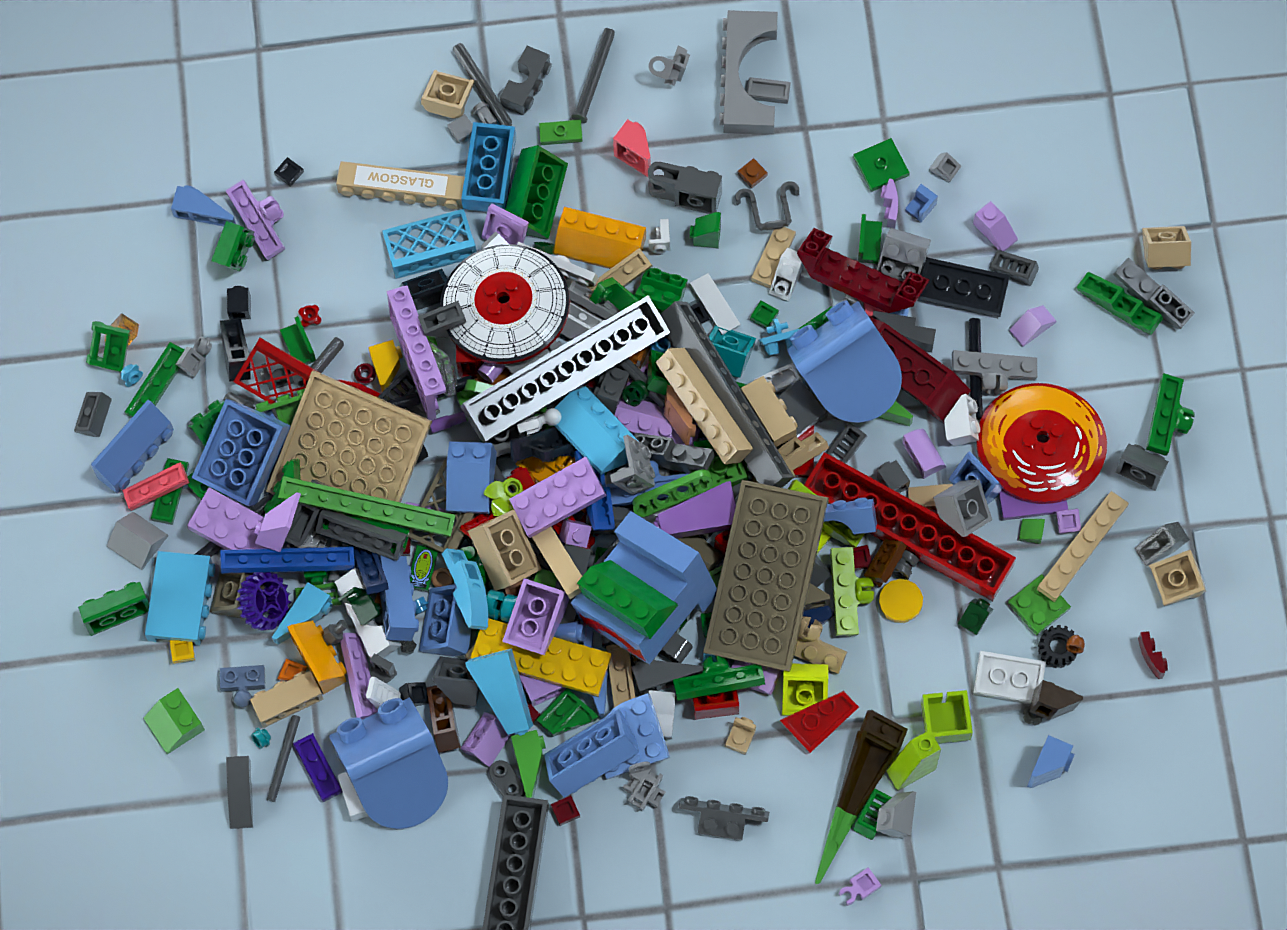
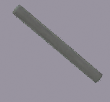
[267,715,301,802]

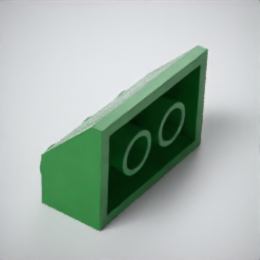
[78,582,149,636]

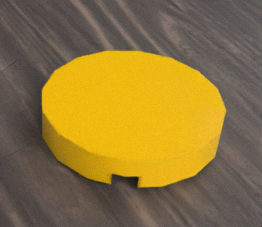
[879,579,923,623]

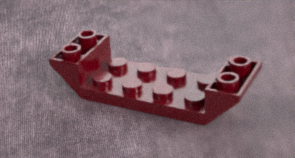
[797,228,929,313]
[869,317,971,424]

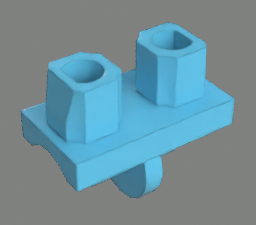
[759,318,799,356]

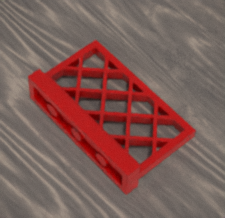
[233,337,320,404]

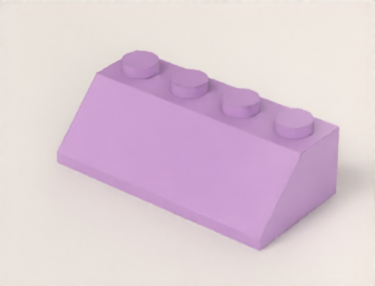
[614,397,702,446]

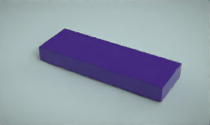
[293,733,343,802]

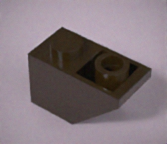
[1029,680,1083,720]

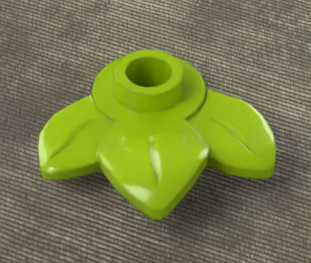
[483,478,523,517]

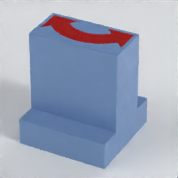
[571,511,717,665]

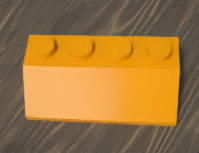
[554,207,646,269]

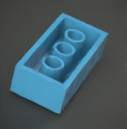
[461,122,516,212]

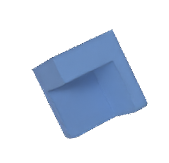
[905,184,938,222]

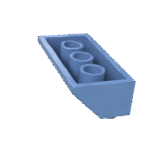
[91,400,174,494]
[544,709,639,798]

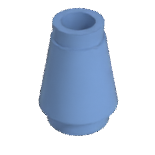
[554,621,586,644]

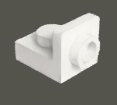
[648,219,670,254]

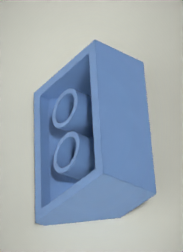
[419,584,472,657]

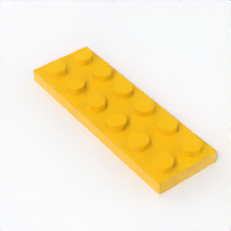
[471,618,611,697]

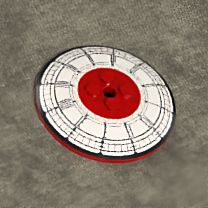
[440,244,570,364]

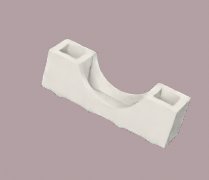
[335,568,402,658]

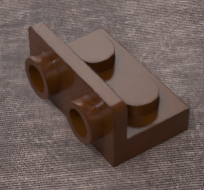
[864,539,907,587]

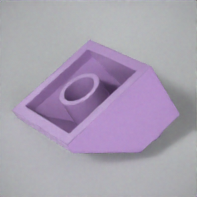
[254,493,301,552]

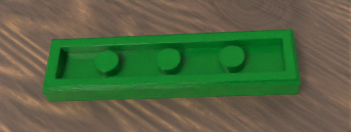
[125,342,185,418]

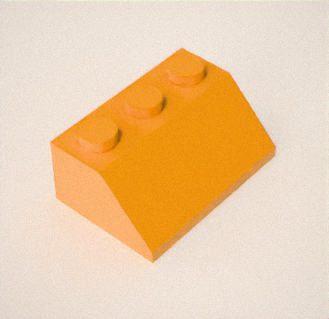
[287,621,347,695]

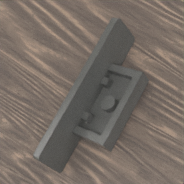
[679,796,770,840]

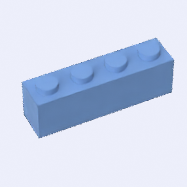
[379,555,419,641]

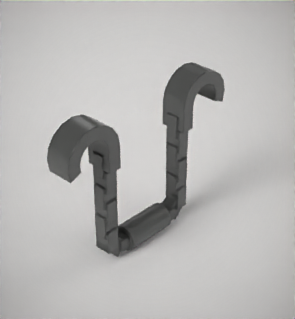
[736,181,799,231]

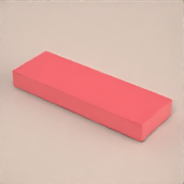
[122,463,189,511]

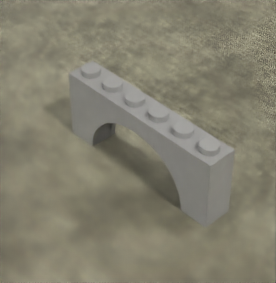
[719,10,778,134]

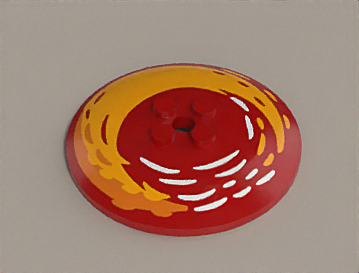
[976,383,1107,504]

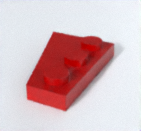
[780,690,859,753]

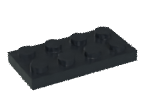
[919,257,1010,317]

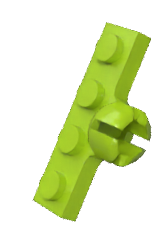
[830,547,874,636]

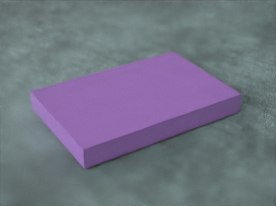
[999,490,1068,520]

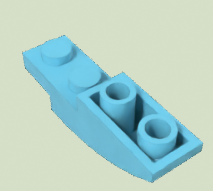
[442,548,488,630]

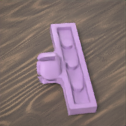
[226,180,285,260]

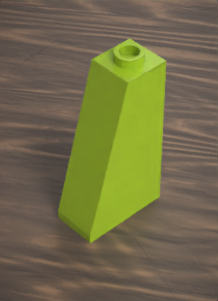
[886,730,941,791]

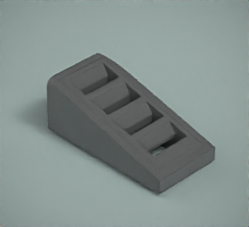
[989,250,1039,286]
[827,422,868,464]

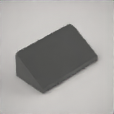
[74,392,112,437]

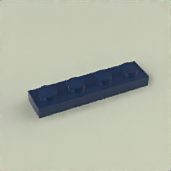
[350,544,389,595]

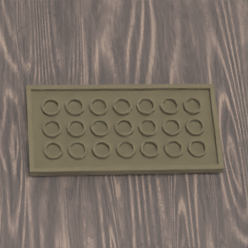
[703,480,829,672]

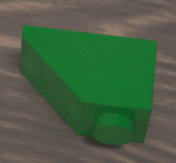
[689,212,721,249]

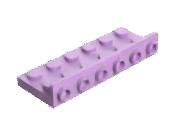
[387,286,446,420]

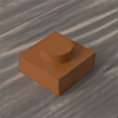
[738,158,768,188]

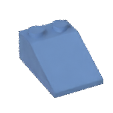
[446,441,497,514]

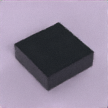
[274,157,304,187]

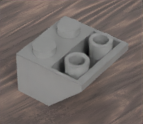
[877,227,931,282]

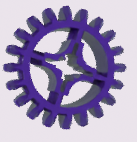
[236,572,292,631]

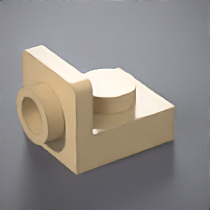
[725,717,756,755]

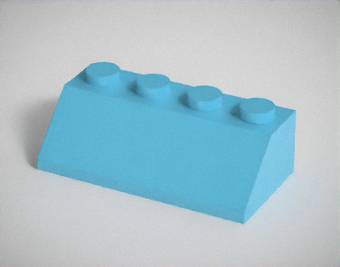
[555,386,638,474]

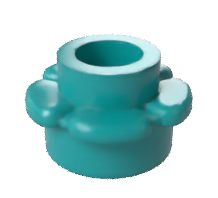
[251,728,271,749]

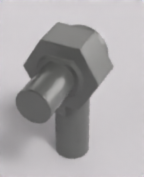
[323,620,348,645]

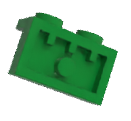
[188,400,225,447]

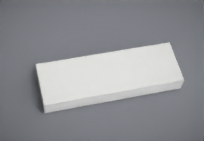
[690,273,741,335]

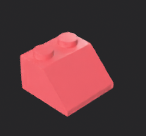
[613,119,651,177]

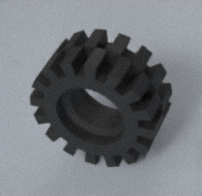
[1038,625,1077,668]

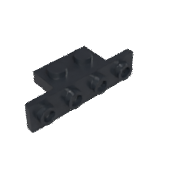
[510,426,577,462]

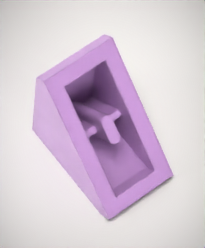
[1010,305,1057,347]

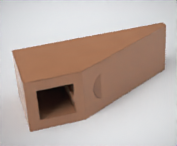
[664,385,696,445]

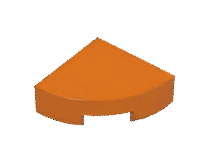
[278,659,307,682]

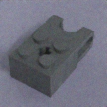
[648,162,722,214]

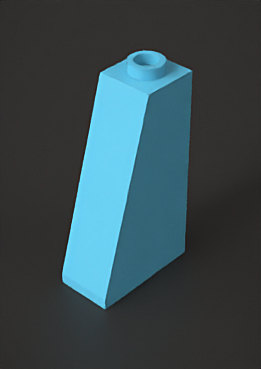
[465,648,533,735]

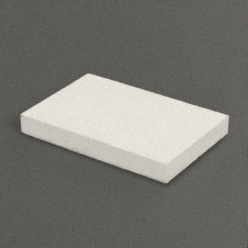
[973,651,1046,705]

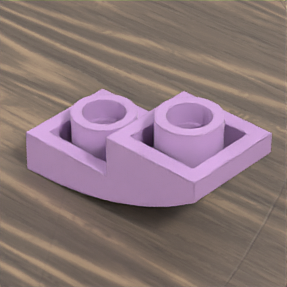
[881,179,898,229]

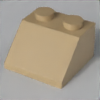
[1142,226,1191,269]

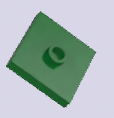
[853,138,910,192]

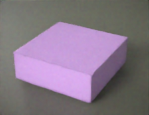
[1056,508,1081,533]

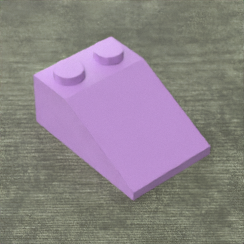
[502,578,569,656]

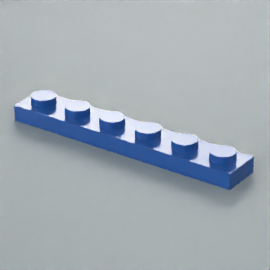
[220,547,355,573]

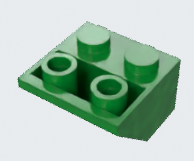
[211,221,255,271]

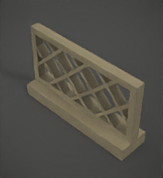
[408,460,477,554]

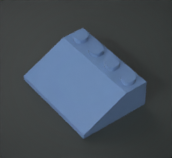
[192,399,291,506]

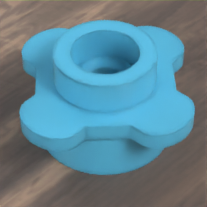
[121,364,143,387]

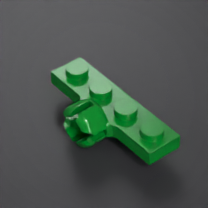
[1146,373,1195,456]
[673,656,765,701]

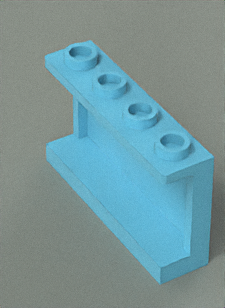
[145,551,215,646]

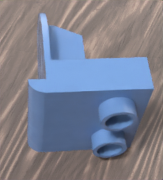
[787,300,902,422]
[329,697,448,829]

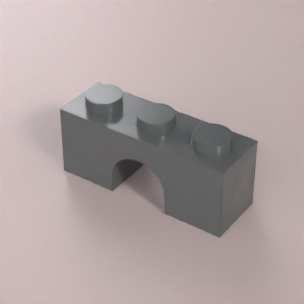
[500,45,552,115]

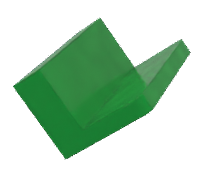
[858,214,882,264]
[280,316,316,365]

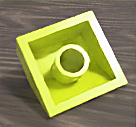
[782,663,828,715]

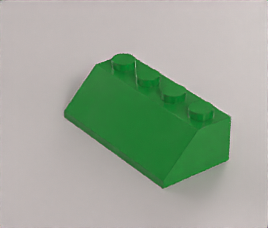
[505,145,568,240]
[577,560,678,639]

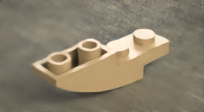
[751,432,829,483]

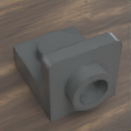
[259,363,294,391]

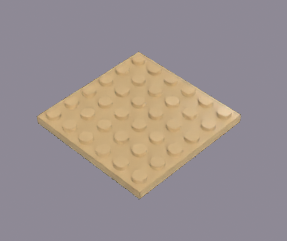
[266,371,432,503]

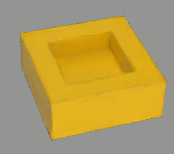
[170,640,196,664]

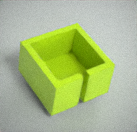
[921,690,973,743]

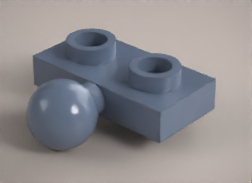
[220,665,265,708]

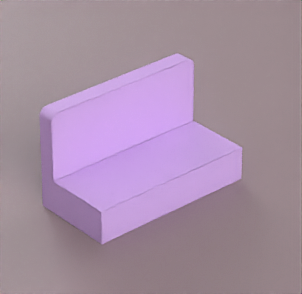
[461,713,511,767]

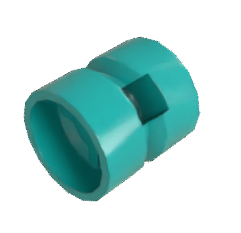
[486,590,518,623]

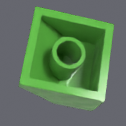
[144,688,205,755]

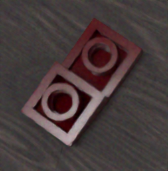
[1138,631,1168,679]

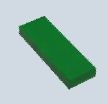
[151,458,189,525]

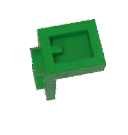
[589,277,639,311]

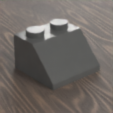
[1116,444,1169,491]

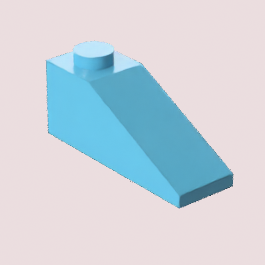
[272,583,333,645]

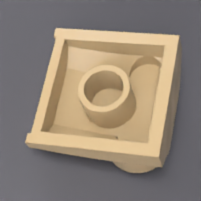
[421,70,474,118]
[1149,550,1206,606]

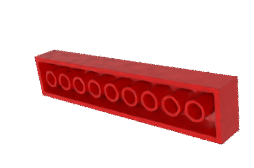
[804,452,1016,602]

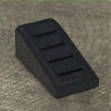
[377,369,417,401]

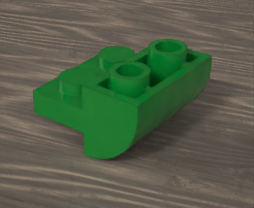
[635,268,688,311]

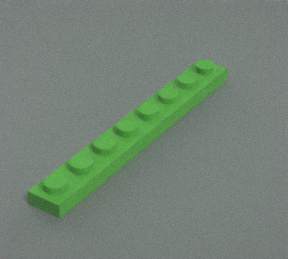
[278,476,455,537]

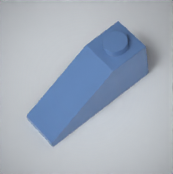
[171,185,236,226]

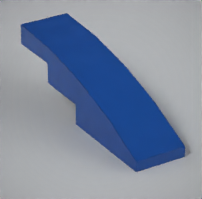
[574,450,615,531]

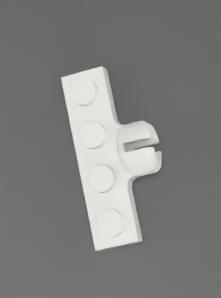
[517,242,599,286]

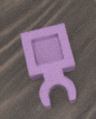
[839,867,882,906]

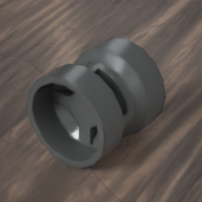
[892,550,919,580]

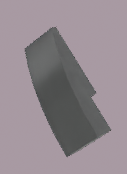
[873,311,936,353]
[285,480,330,547]
[226,756,253,829]

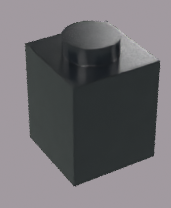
[227,286,251,320]

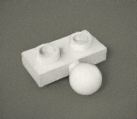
[517,408,561,435]

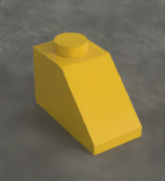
[368,340,403,392]

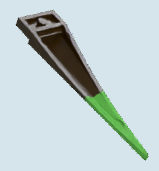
[815,710,908,884]

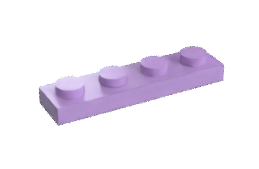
[340,633,378,719]

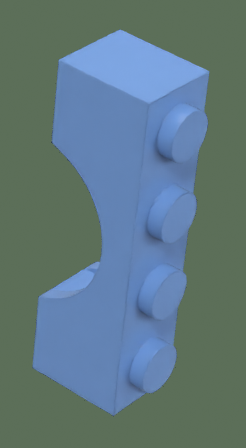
[824,498,877,534]

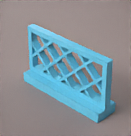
[382,209,477,279]

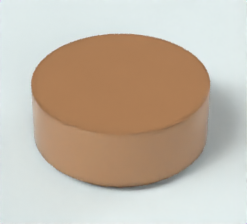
[432,568,454,588]

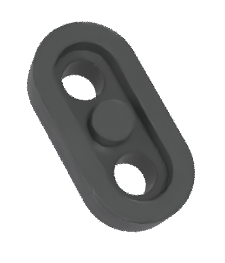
[489,760,524,797]

